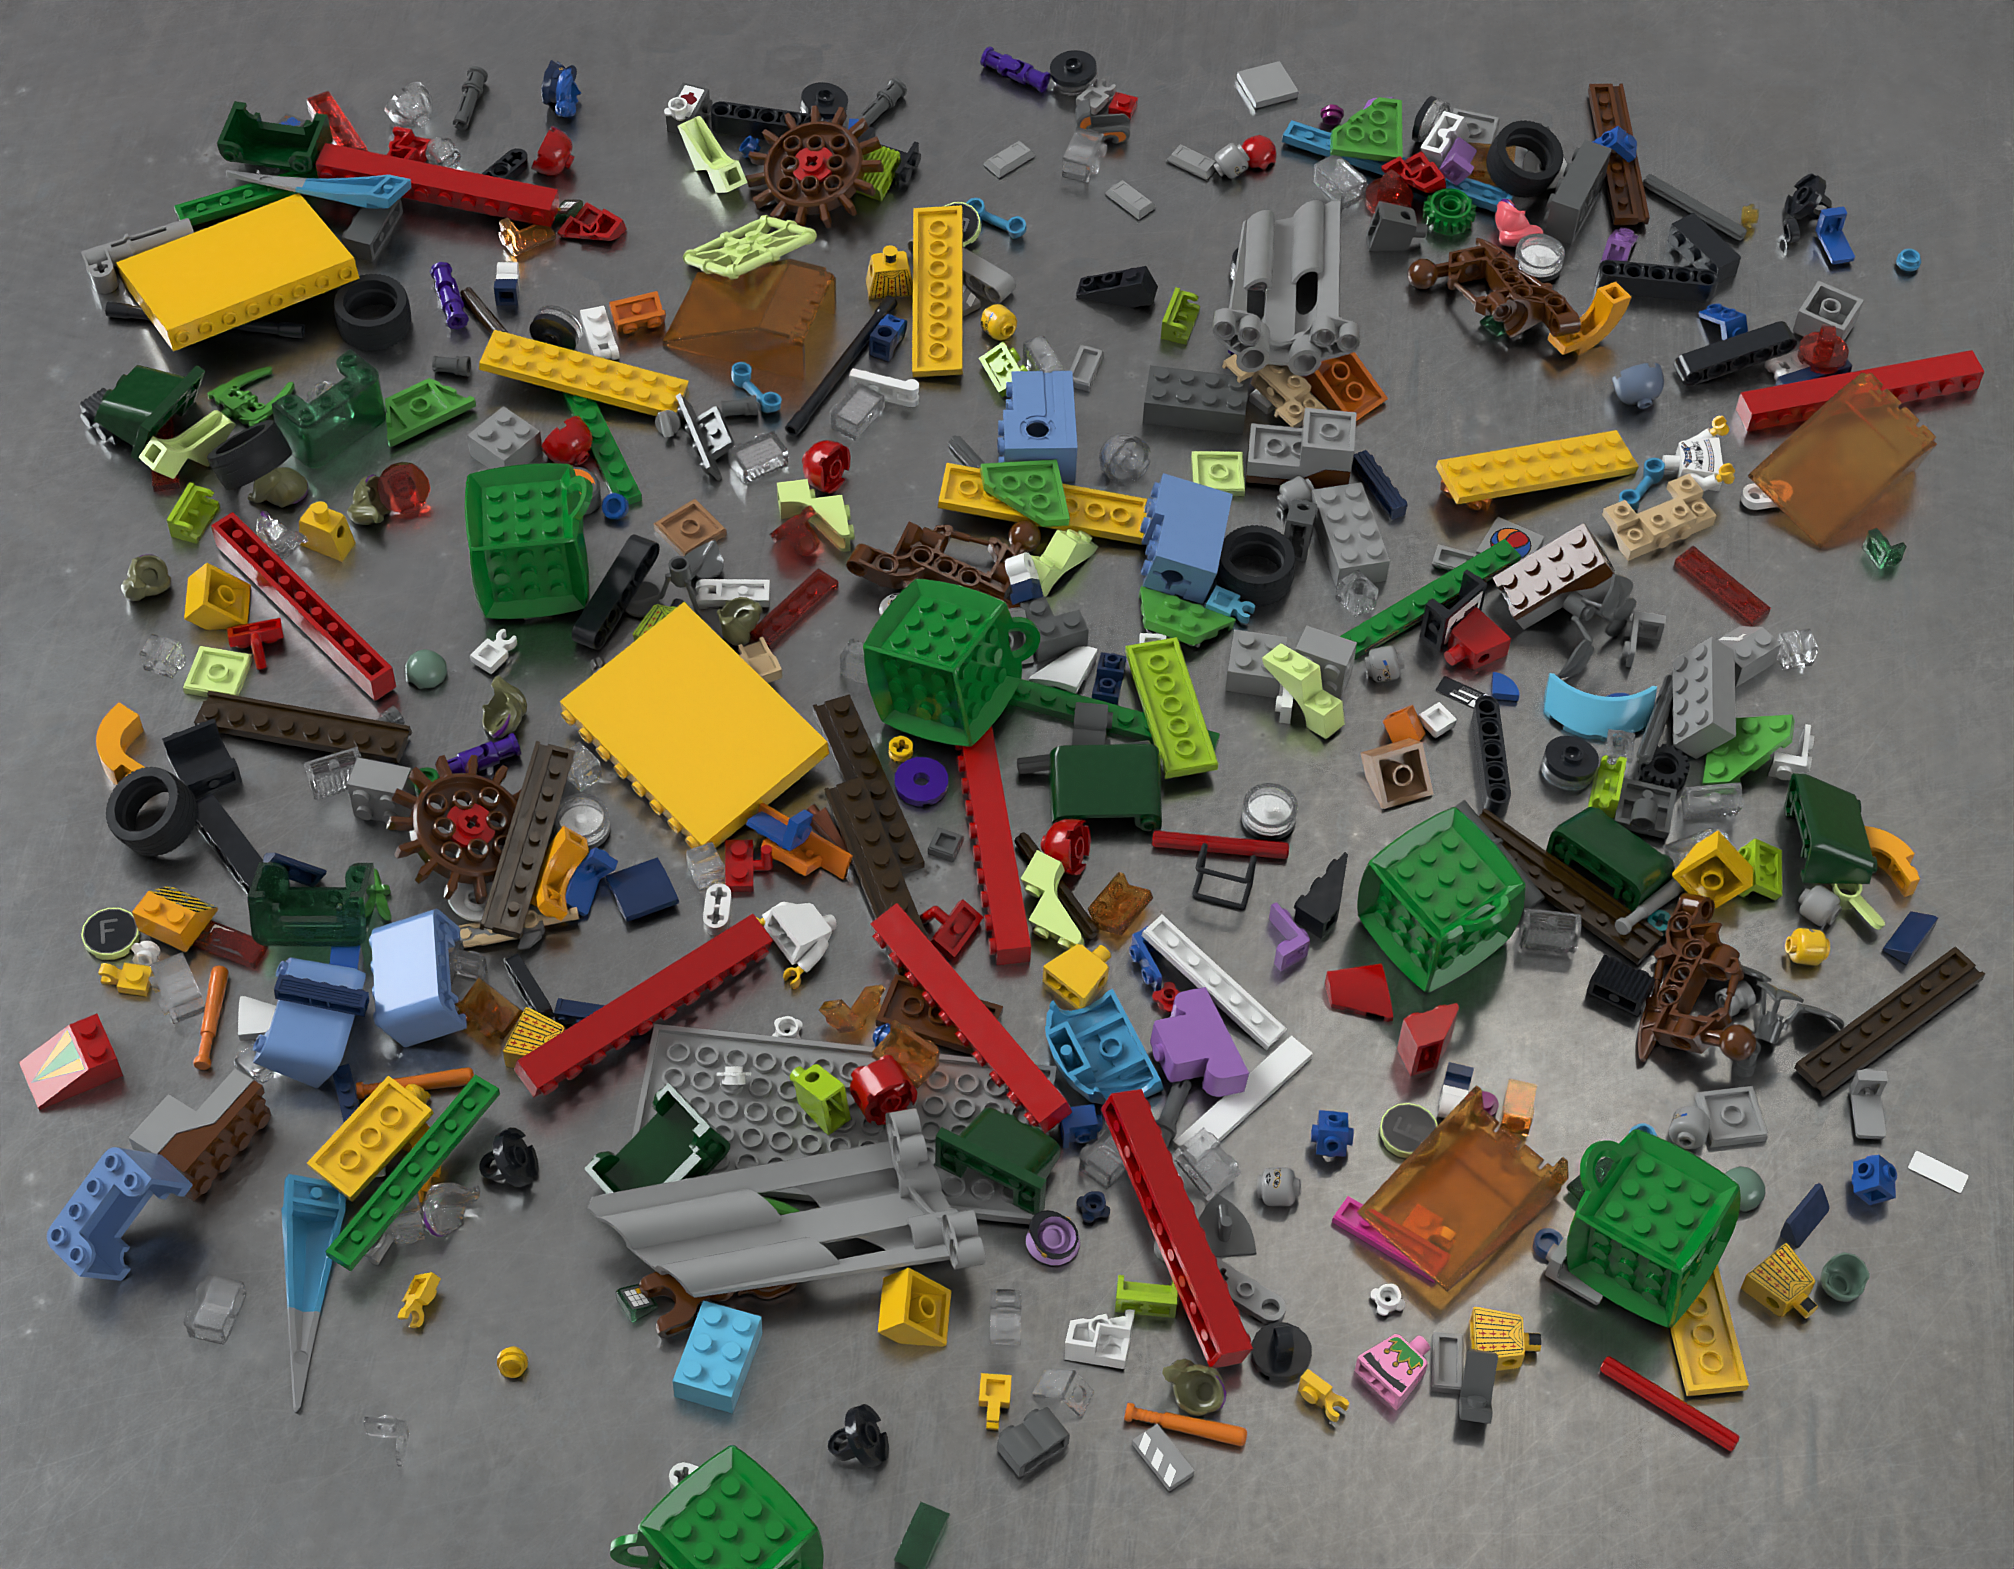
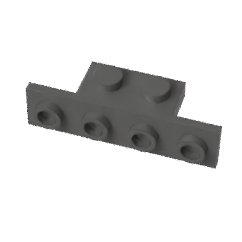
[676,393,736,481]

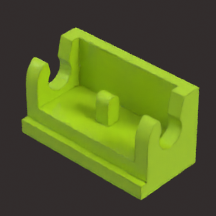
[1161,287,1200,345]
[167,482,220,544]
[1588,755,1627,818]
[1115,1275,1178,1318]

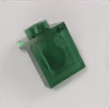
[1862,528,1907,569]

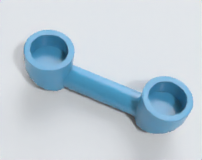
[966,198,1027,239]
[731,362,782,413]
[1619,458,1665,510]

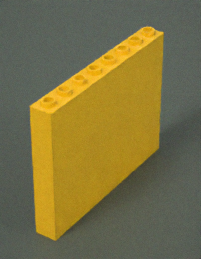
[116,193,360,352]
[560,602,829,857]

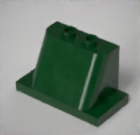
[94,365,205,462]
[935,1107,1061,1215]

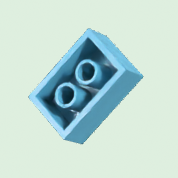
[672,1300,763,1413]

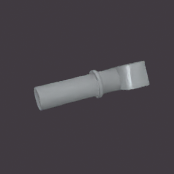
[81,218,194,294]

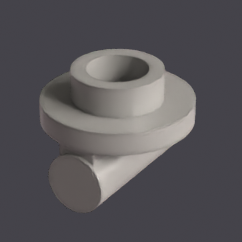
[655,410,681,438]
[365,1232,394,1265]

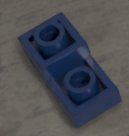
[1092,652,1127,705]

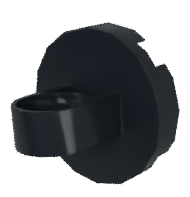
[1784,173,1832,219]
[479,1127,539,1187]
[1251,1322,1312,1382]
[828,1404,889,1468]

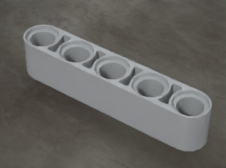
[907,238,1016,304]

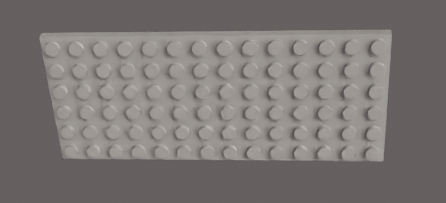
[632,1024,1056,1225]

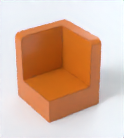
[1383,705,1426,743]

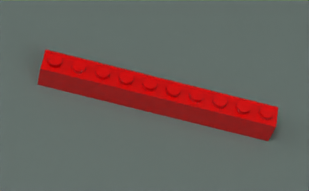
[316,143,560,227]
[1736,350,1985,431]
[211,512,396,701]
[954,726,1031,965]
[870,903,1072,1134]
[514,914,773,1098]
[1101,1089,1253,1368]

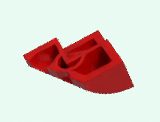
[387,126,437,163]
[1381,151,1446,193]
[557,202,627,241]
[1325,963,1394,1022]

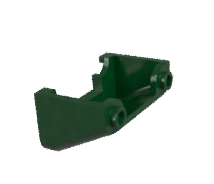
[217,101,333,172]
[1048,744,1162,831]
[1784,773,1877,884]
[1546,807,1675,912]
[584,1083,730,1194]

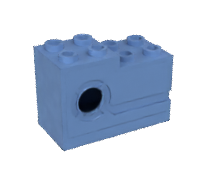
[997,371,1077,482]
[1140,473,1233,604]

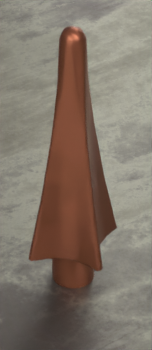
[807,804,853,865]

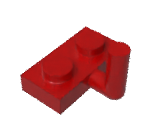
[227,618,284,669]
[725,839,773,892]
[919,899,984,960]

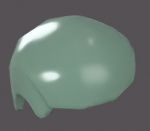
[404,649,447,689]
[1725,1166,1766,1212]
[1820,1252,1870,1302]

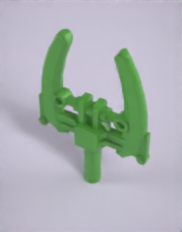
[207,366,295,427]

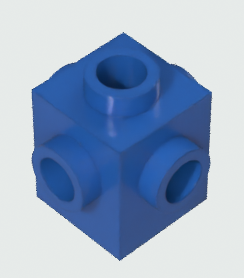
[1311,1110,1354,1157]
[1852,1154,1897,1205]

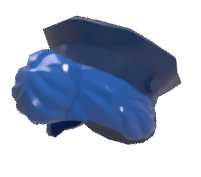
[541,60,581,118]

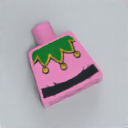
[1355,1334,1430,1410]

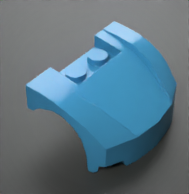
[1045,989,1164,1105]

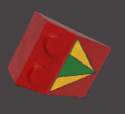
[19,1013,123,1110]

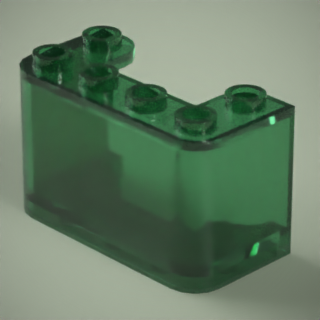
[271,349,386,468]
[248,862,376,947]

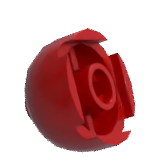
[531,126,575,176]
[541,416,593,465]
[802,440,851,493]
[1041,819,1091,875]

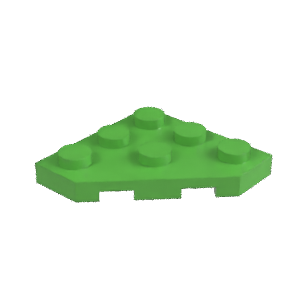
[1330,97,1403,162]
[980,459,1070,527]
[1703,714,1795,790]

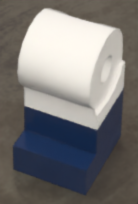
[494,262,520,306]
[1005,552,1044,605]
[1437,1062,1474,1122]

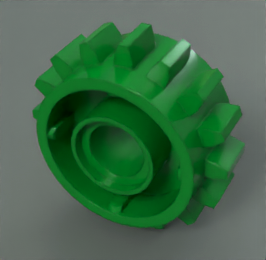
[1423,188,1476,235]

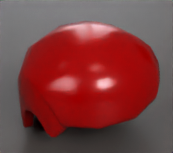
[1242,135,1277,169]

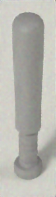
[1615,878,1685,935]

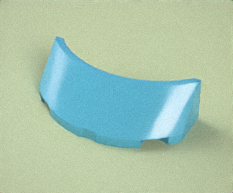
[1544,673,1657,741]

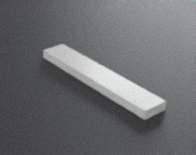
[1141,914,1287,1051]
[1173,1036,1313,1165]

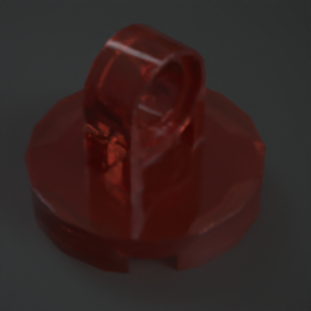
[1365,170,1413,213]
[1797,325,1849,374]
[377,462,430,515]
[769,505,820,556]

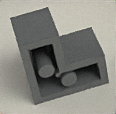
[1020,597,1089,662]

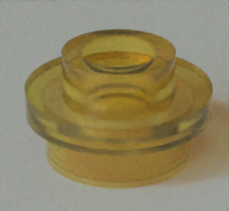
[1741,204,1759,228]

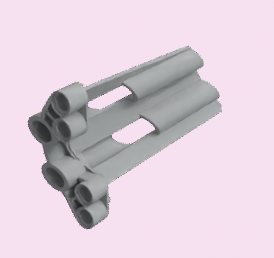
[1213,200,1360,376]
[587,1108,985,1298]

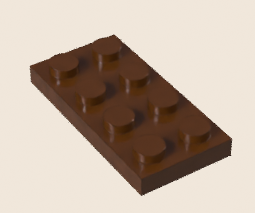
[876,974,1003,1055]

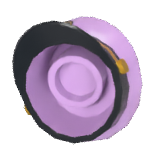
[1026,1210,1080,1265]

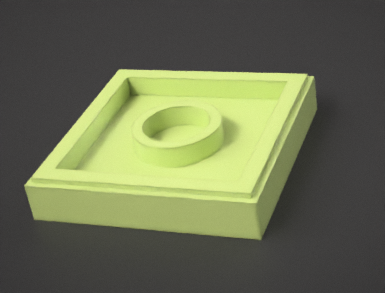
[1191,451,1245,496]
[183,646,253,697]

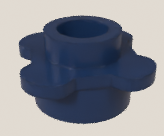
[1076,1191,1111,1223]

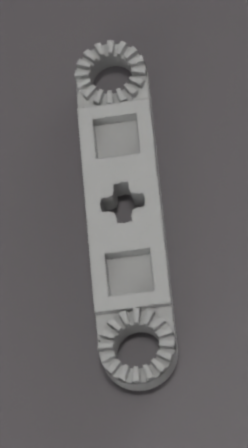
[1154,1239,1286,1324]

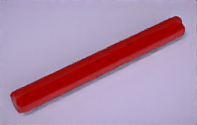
[1152,831,1289,859]
[1600,1356,1740,1451]

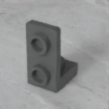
[1459,1349,1498,1424]

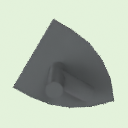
[1198,1194,1256,1257]

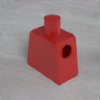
[1444,607,1511,670]

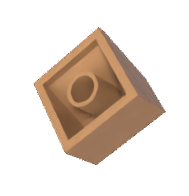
[1361,738,1433,809]

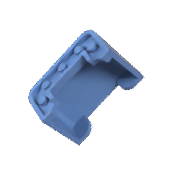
[253,957,366,1088]

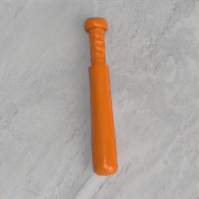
[193,965,229,1070]
[356,1067,474,1099]
[1124,1403,1247,1446]

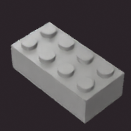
[1311,482,1390,589]
[1672,637,1736,759]

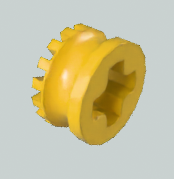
[889,736,913,763]

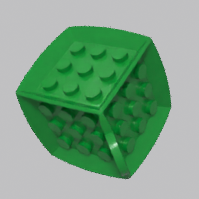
[465,463,593,619]
[863,579,1041,747]
[1357,807,1525,993]
[1566,1129,1741,1328]
[610,1445,824,1569]

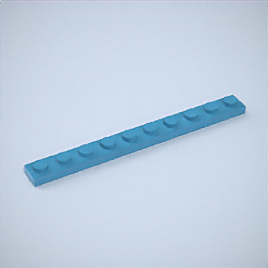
[1282,120,1513,212]

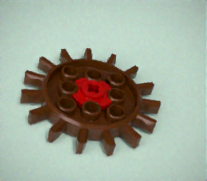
[745,105,884,228]
[387,755,550,904]

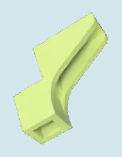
[678,116,748,193]
[138,410,236,479]
[777,479,855,552]
[1031,529,1098,597]
[1262,643,1345,739]
[1021,850,1085,950]

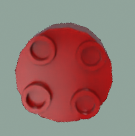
[850,1055,918,1125]

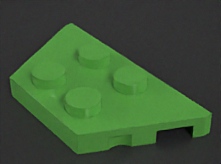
[385,378,476,447]
[1139,586,1235,646]

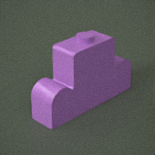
[1150,987,1249,1097]

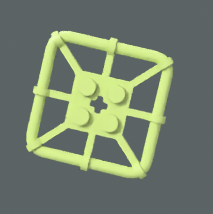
[683,215,817,280]

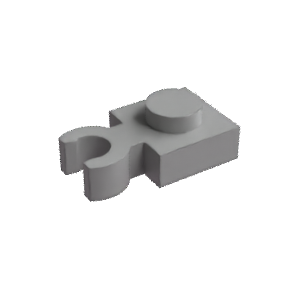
[1076,79,1116,115]

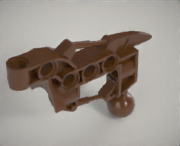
[1407,238,1581,338]
[846,520,1041,609]
[1638,893,1756,1062]

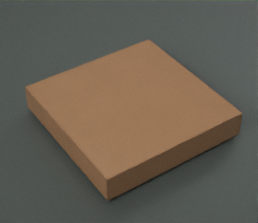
[653,499,727,556]

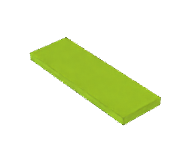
[1125,637,1219,779]

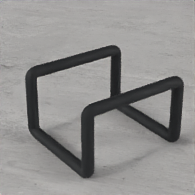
[1192,843,1257,909]

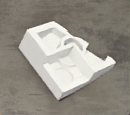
[1029,646,1097,694]
[238,996,276,1041]
[1064,1309,1135,1369]

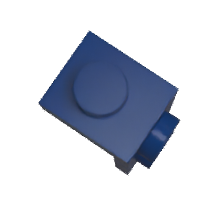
[1593,126,1637,163]
[1815,206,1855,264]
[1699,304,1748,340]
[746,809,813,851]
[565,847,618,916]
[1129,926,1162,991]

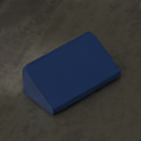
[262,852,327,888]
[1883,911,1938,965]
[1780,1183,1830,1248]

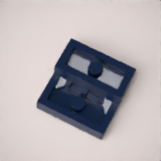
[606,857,679,922]

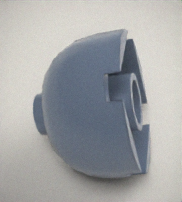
[1612,363,1664,408]

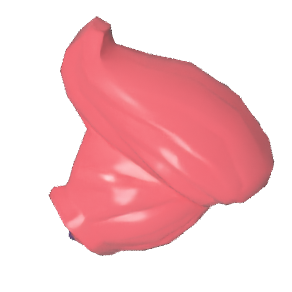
[1495,199,1544,247]

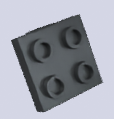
[1614,778,1677,839]

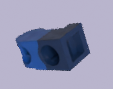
[869,314,907,362]

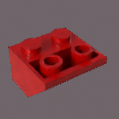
[1397,1003,1459,1076]

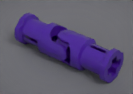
[980,46,1051,93]
[430,262,469,330]
[435,733,522,774]

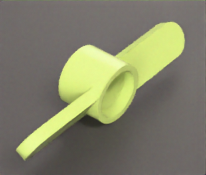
[1830,884,1885,930]

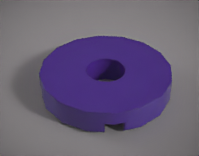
[895,757,948,806]

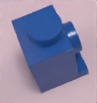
[1058,1104,1103,1149]

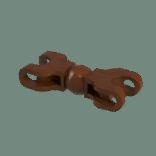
[639,1271,797,1338]

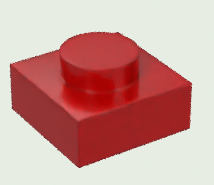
[1108,92,1138,119]

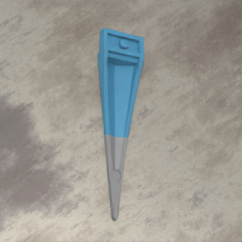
[226,170,411,209]
[281,1174,346,1413]

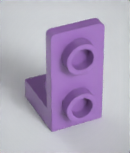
[1439,137,1477,186]
[1601,228,1639,262]
[1269,902,1310,971]

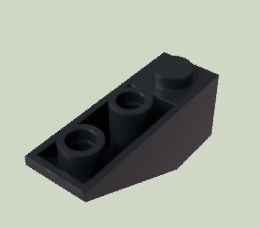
[1076,266,1158,308]
[1294,852,1348,939]

